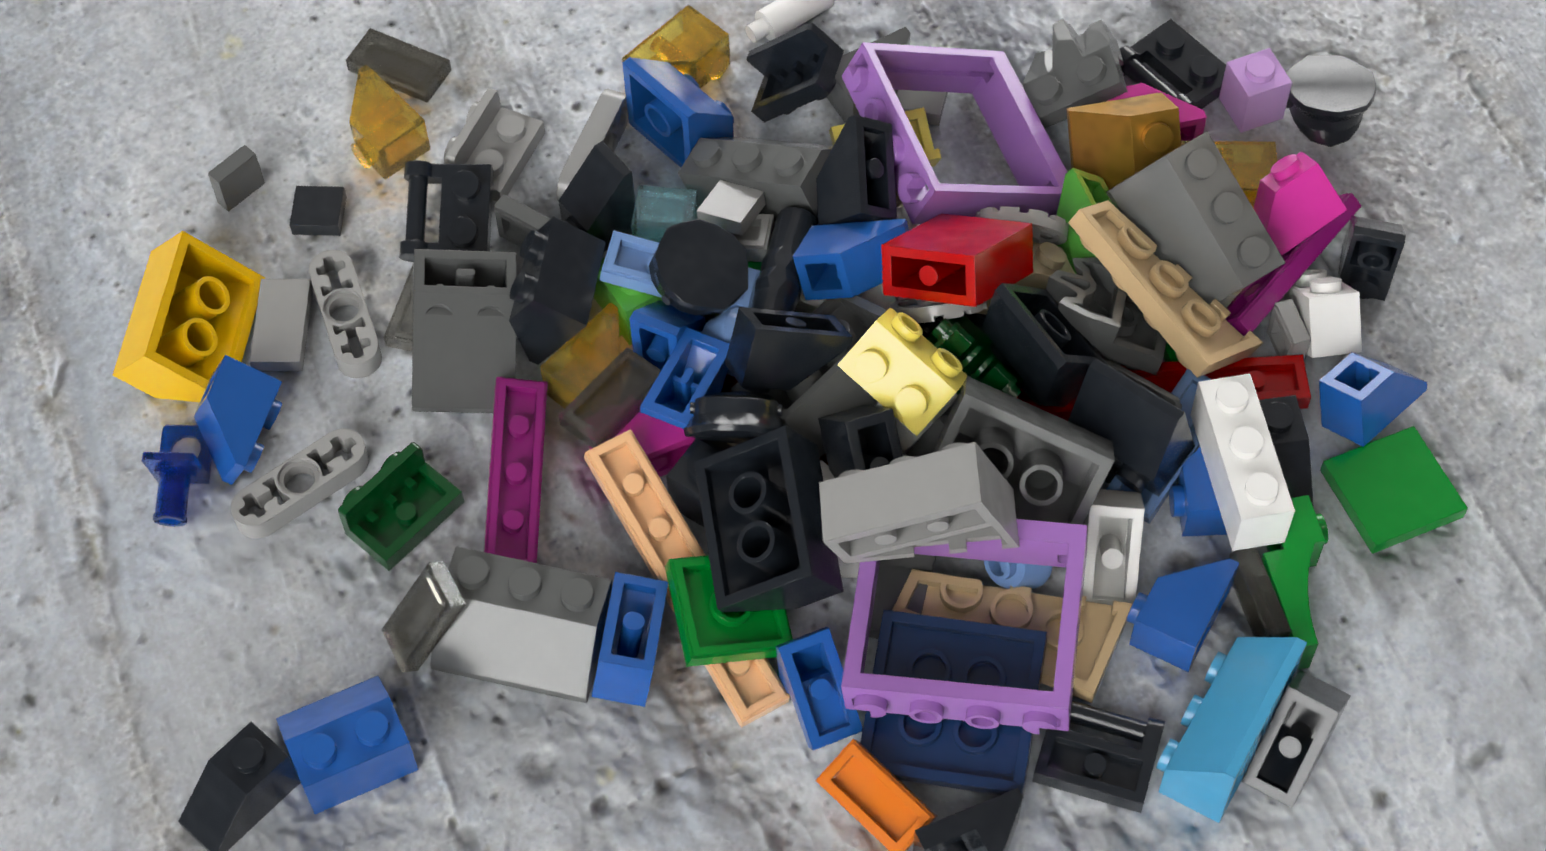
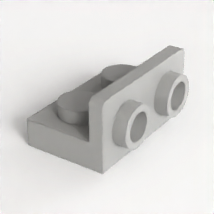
[444,88,545,201]

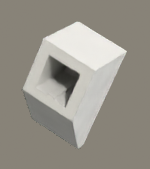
[1283,269,1362,358]

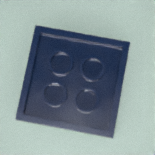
[860,610,1048,799]

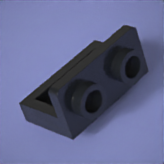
[746,23,844,122]

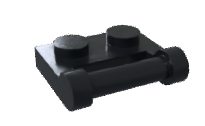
[1120,19,1226,109]
[399,160,494,262]
[1032,695,1165,813]

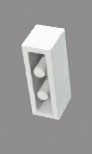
[1190,374,1295,551]

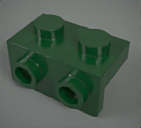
[338,442,464,571]

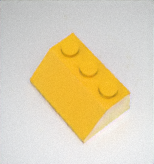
[112,231,265,403]

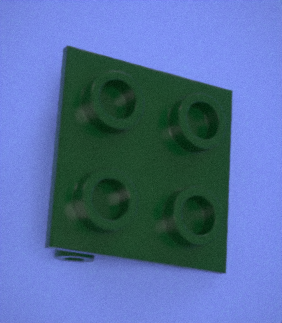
[926,315,1023,398]

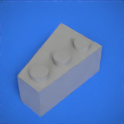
[819,442,1020,564]

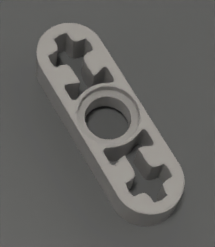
[556,89,628,202]
[309,250,382,378]
[231,428,369,539]

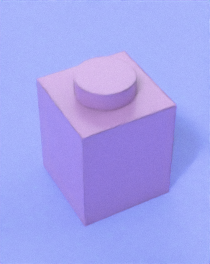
[1219,48,1292,133]

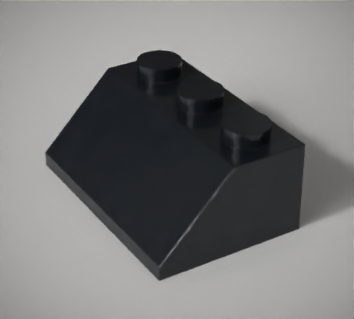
[694,425,844,612]

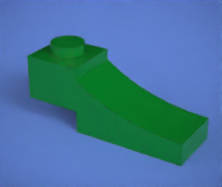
[1256,495,1329,670]

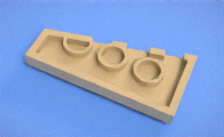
[1068,200,1263,378]
[892,569,1132,703]

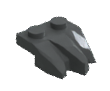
[1023,19,1128,128]
[1046,257,1166,375]

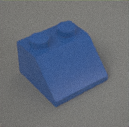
[622,57,734,168]
[276,676,419,815]

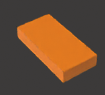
[815,739,938,851]

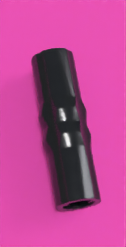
[750,207,818,312]

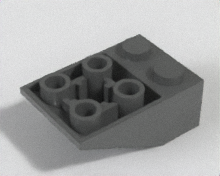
[412,249,517,413]

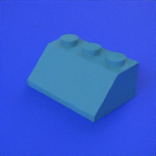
[1156,637,1307,823]

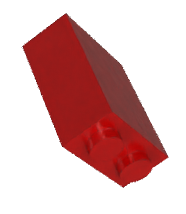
[881,213,1033,307]

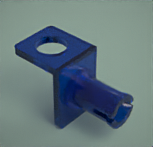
[142,425,212,527]

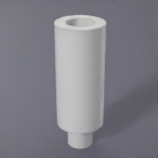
[745,0,834,43]

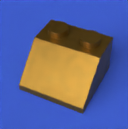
[1066,92,1181,190]

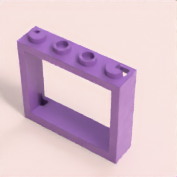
[842,42,1067,224]
[841,519,1087,734]

